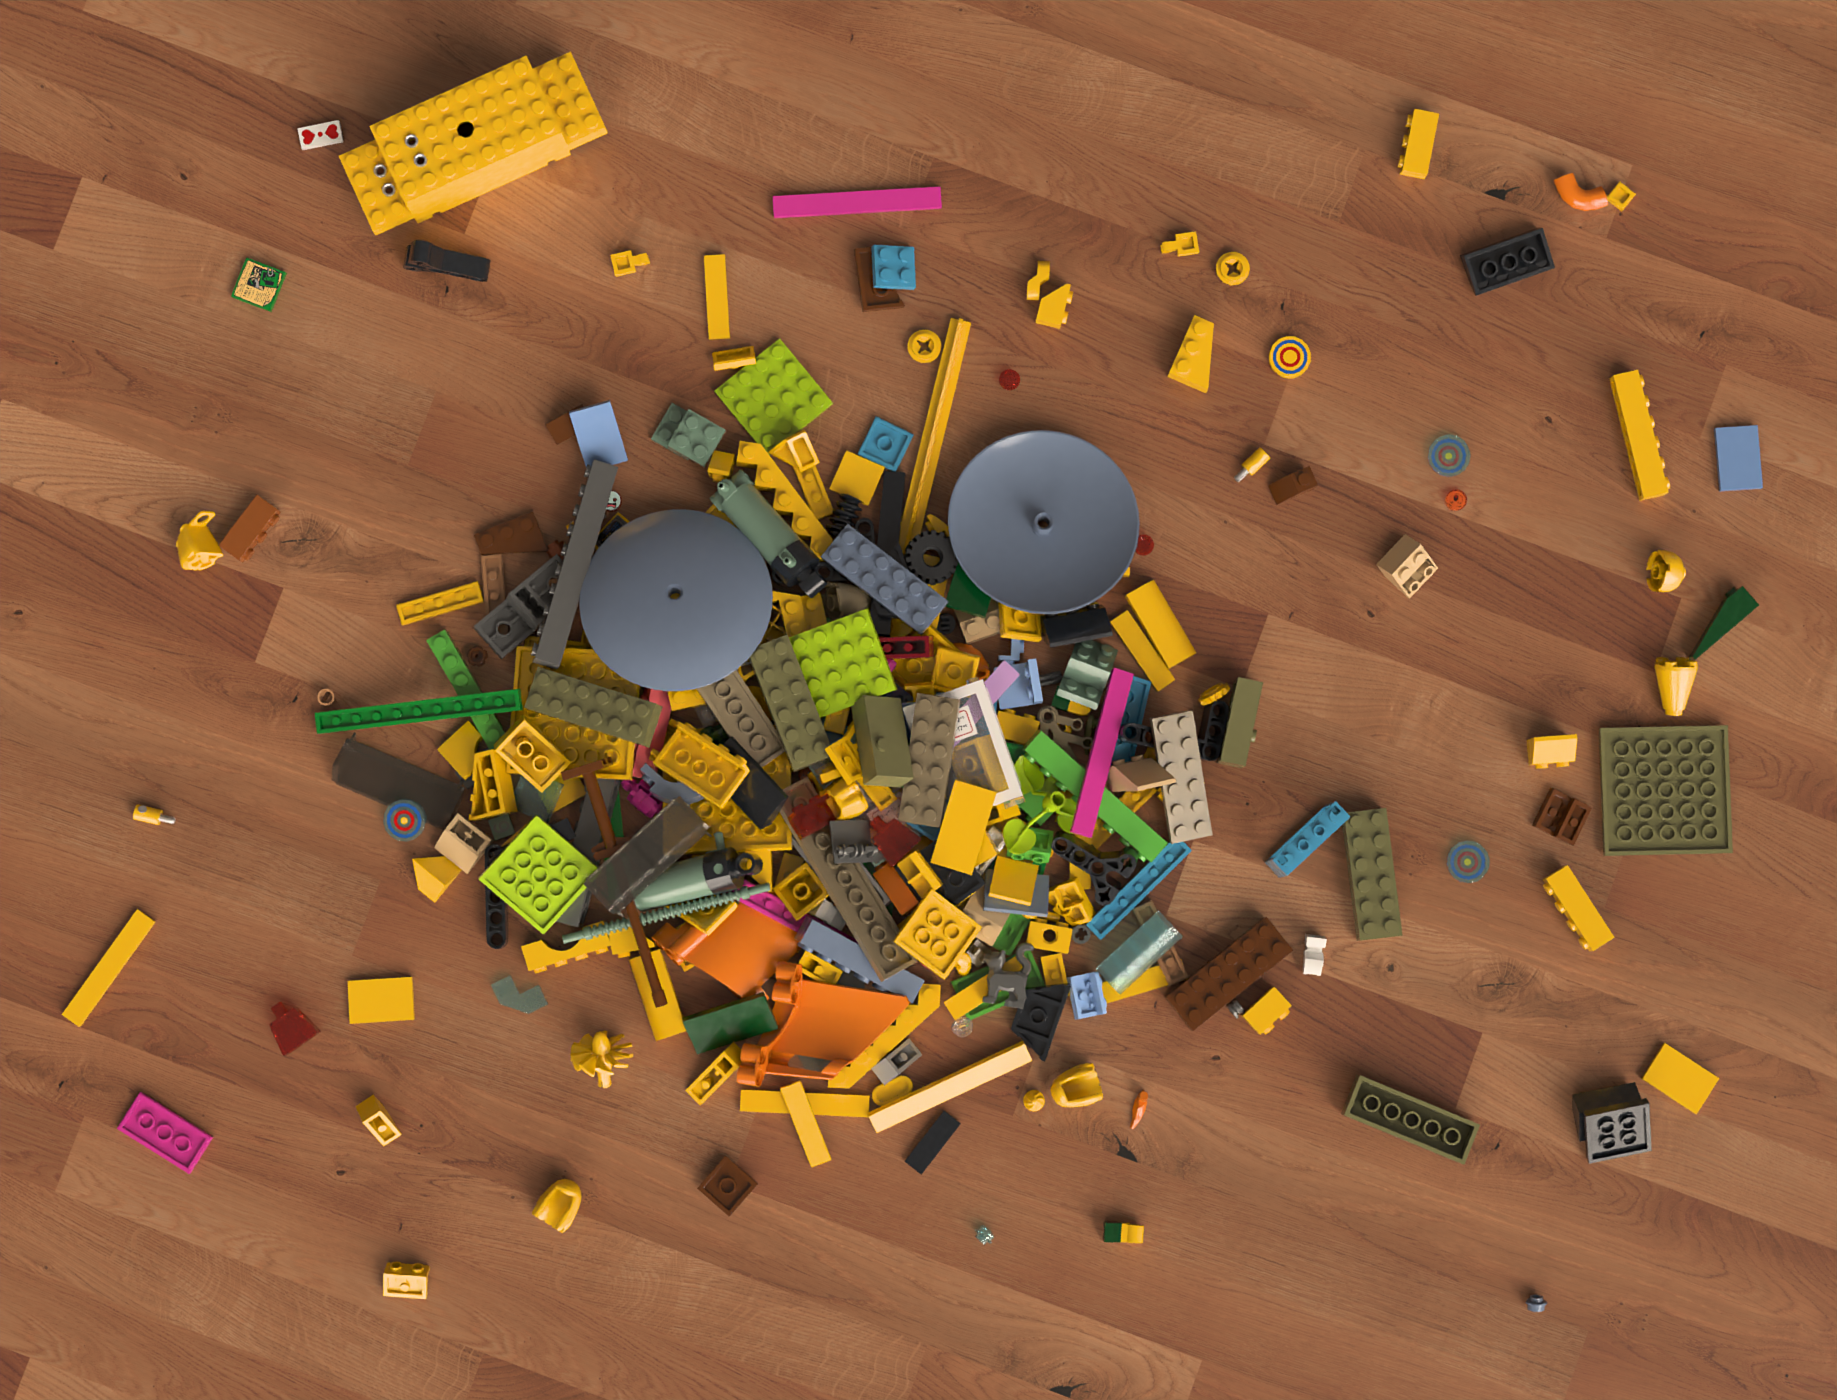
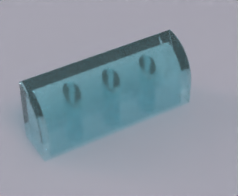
[1096,910,1183,994]

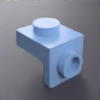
[998,639,1024,665]

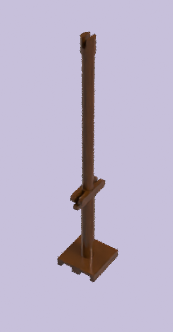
[561,757,668,1008]

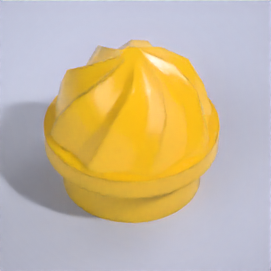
[1023,1090,1045,1111]

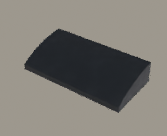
[1460,228,1555,296]
[723,736,789,830]

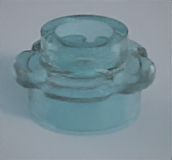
[975,1225,995,1245]

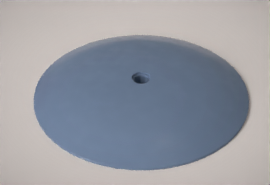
[948,430,1140,614]
[579,509,773,691]

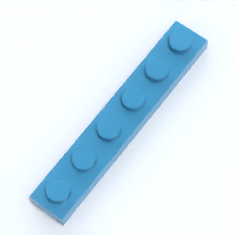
[1086,842,1192,940]

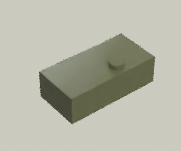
[1217,677,1263,768]
[851,695,914,788]

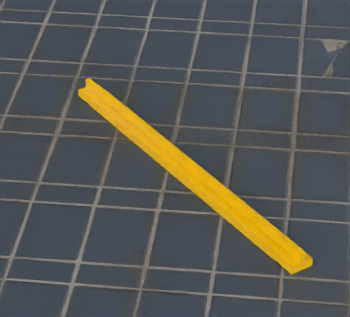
[899,318,971,556]

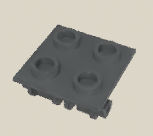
[829,820,878,864]

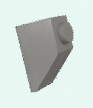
[871,1038,922,1085]

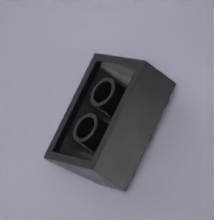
[1040,602,1113,648]
[1572,1082,1642,1142]

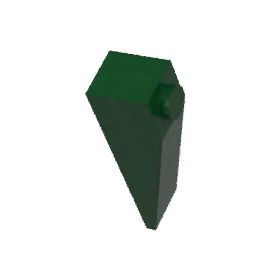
[1689,586,1759,660]

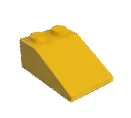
[494,714,571,793]

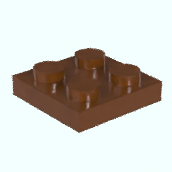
[697,1156,758,1217]

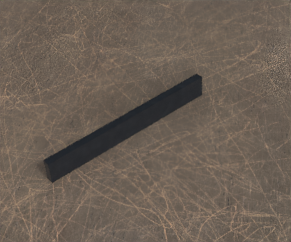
[870,471,906,637]

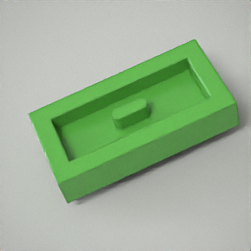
[992,913,1031,956]

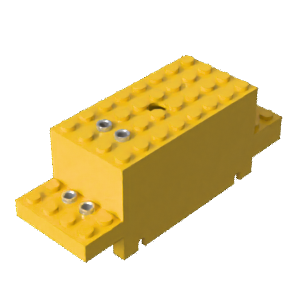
[339,52,607,235]

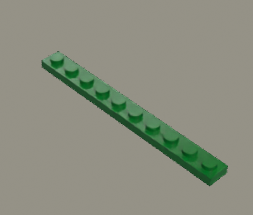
[315,689,523,734]

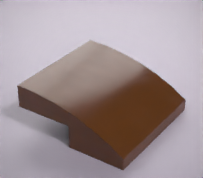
[1532,788,1592,846]

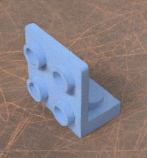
[993,659,1043,710]

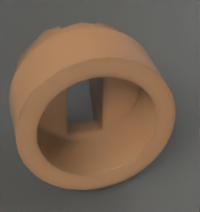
[317,688,334,706]

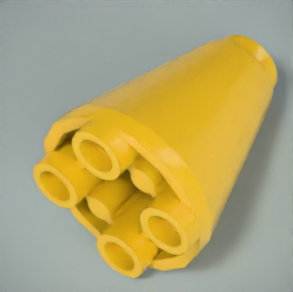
[1654,657,1698,716]

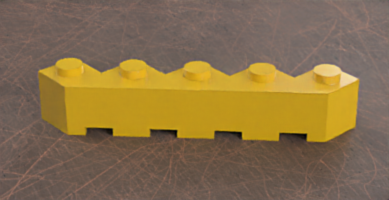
[737,441,833,562]
[828,984,941,1088]

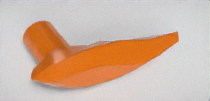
[1130,1089,1148,1129]

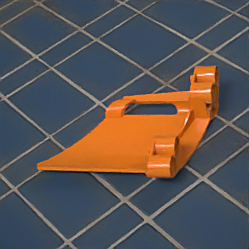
[651,891,835,1000]
[737,961,910,1087]

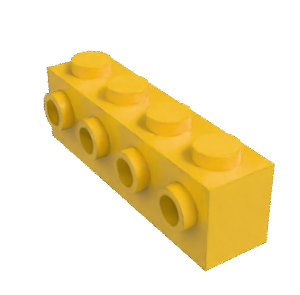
[1542,865,1615,951]

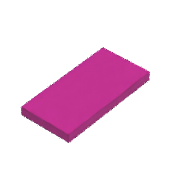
[117,1092,213,1174]

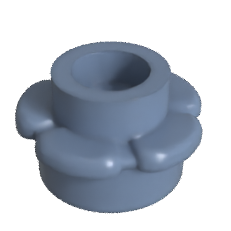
[1526,1295,1547,1312]

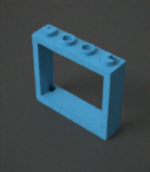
[1265,801,1350,878]

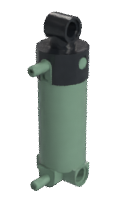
[709,469,828,598]
[614,832,763,912]

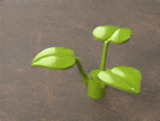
[1003,755,1077,854]

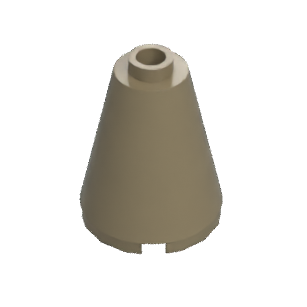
[821,581,872,622]

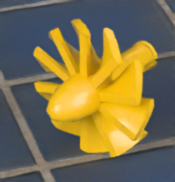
[570,1031,633,1088]

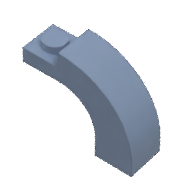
[640,763,704,805]

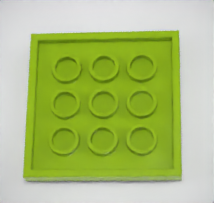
[714,338,833,455]
[789,609,897,718]
[479,814,601,935]

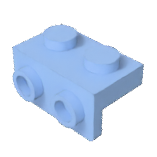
[1067,971,1107,1020]

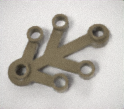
[1037,705,1094,770]

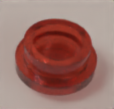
[999,369,1020,391]
[1135,534,1154,556]

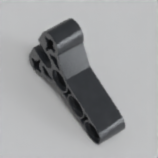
[403,240,491,282]
[1051,830,1138,905]

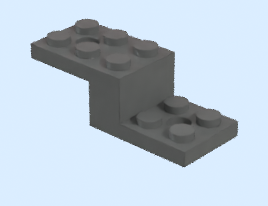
[473,554,563,659]

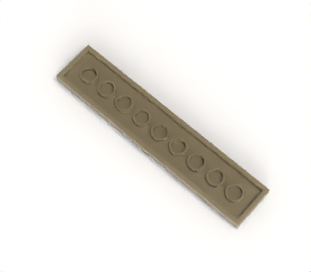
[780,777,918,982]

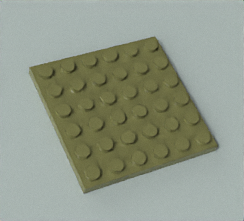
[1599,725,1733,856]

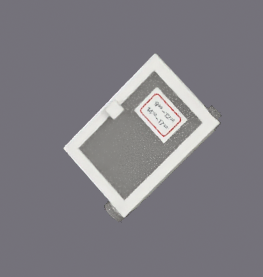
[903,677,1026,819]

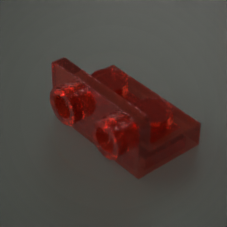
[787,794,837,840]

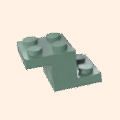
[651,403,726,467]
[1056,640,1118,710]

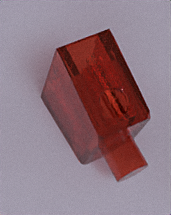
[869,815,921,868]
[269,1002,321,1056]

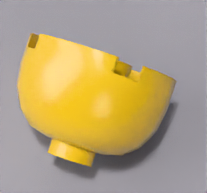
[1646,550,1686,592]

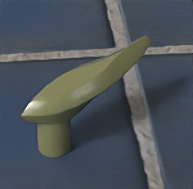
[1084,715,1099,755]

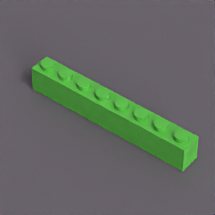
[1022,730,1168,862]

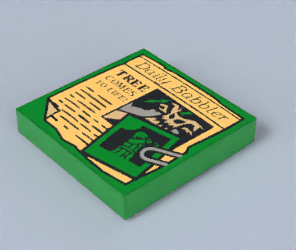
[231,258,287,313]

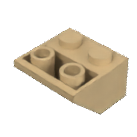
[1376,534,1438,599]
[434,813,494,874]

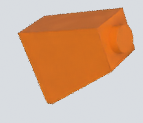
[873,861,920,917]

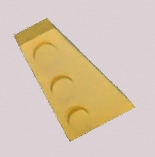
[1167,315,1214,393]
[468,749,518,821]

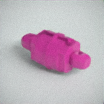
[621,778,663,820]

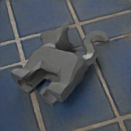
[982,943,1034,1009]

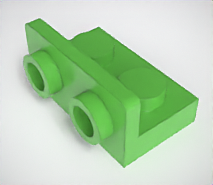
[1006,827,1054,864]

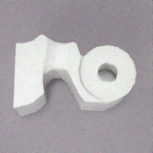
[808,899,846,931]
[1302,934,1327,976]

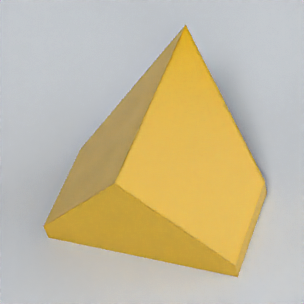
[767,429,820,472]
[412,856,462,903]

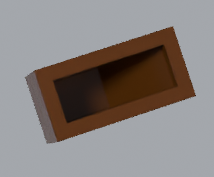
[1268,466,1318,505]

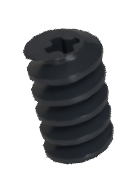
[825,494,864,538]

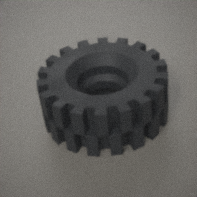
[904,530,958,585]

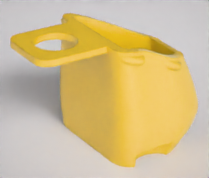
[176,511,223,570]
[818,777,868,821]

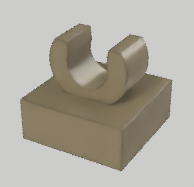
[965,937,992,968]

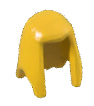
[1050,1063,1103,1107]
[532,1179,582,1233]

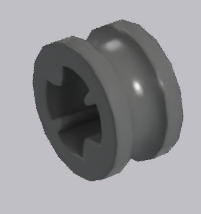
[1071,925,1091,944]
[1226,998,1245,1019]

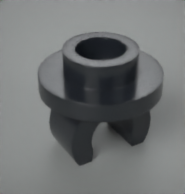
[937,613,956,635]

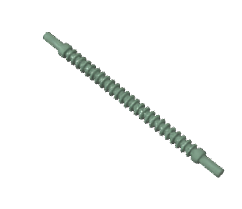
[562,882,771,944]

